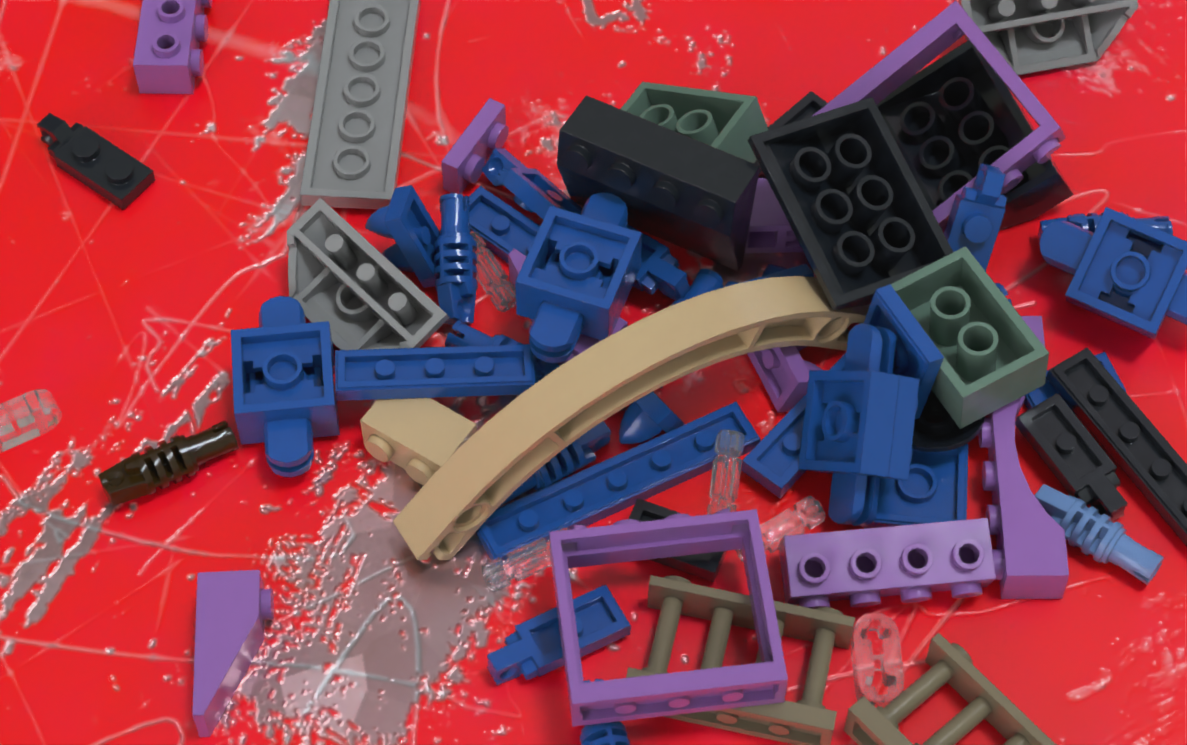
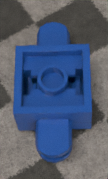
[515,192,642,363]
[1039,207,1187,340]
[231,296,340,477]
[798,323,919,527]

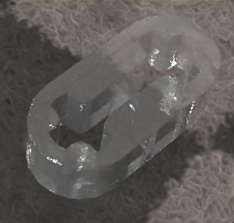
[0,389,62,453]
[850,612,905,708]

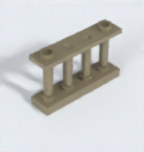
[626,575,855,745]
[844,633,1056,745]

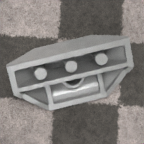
[958,0,1138,76]
[286,198,449,350]

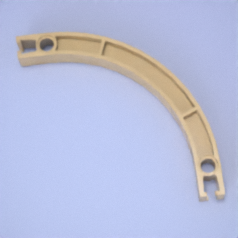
[393,276,870,560]

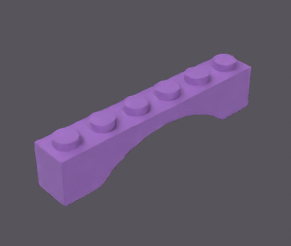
[978,316,1069,599]

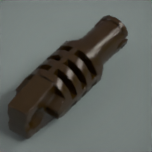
[99,420,238,505]

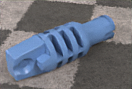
[1035,484,1164,585]

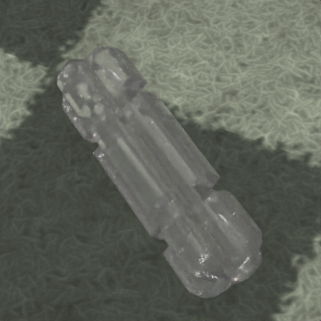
[470,231,516,312]
[707,429,745,515]
[735,496,826,562]
[482,528,570,591]

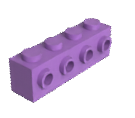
[133,0,213,94]
[778,518,996,609]

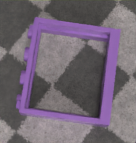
[813,1,1066,233]
[549,508,788,727]

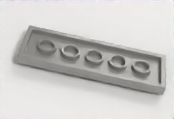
[300,0,421,210]

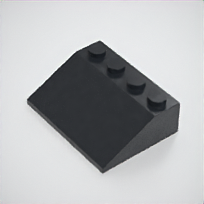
[877,40,1074,231]
[557,96,760,271]
[747,97,953,310]

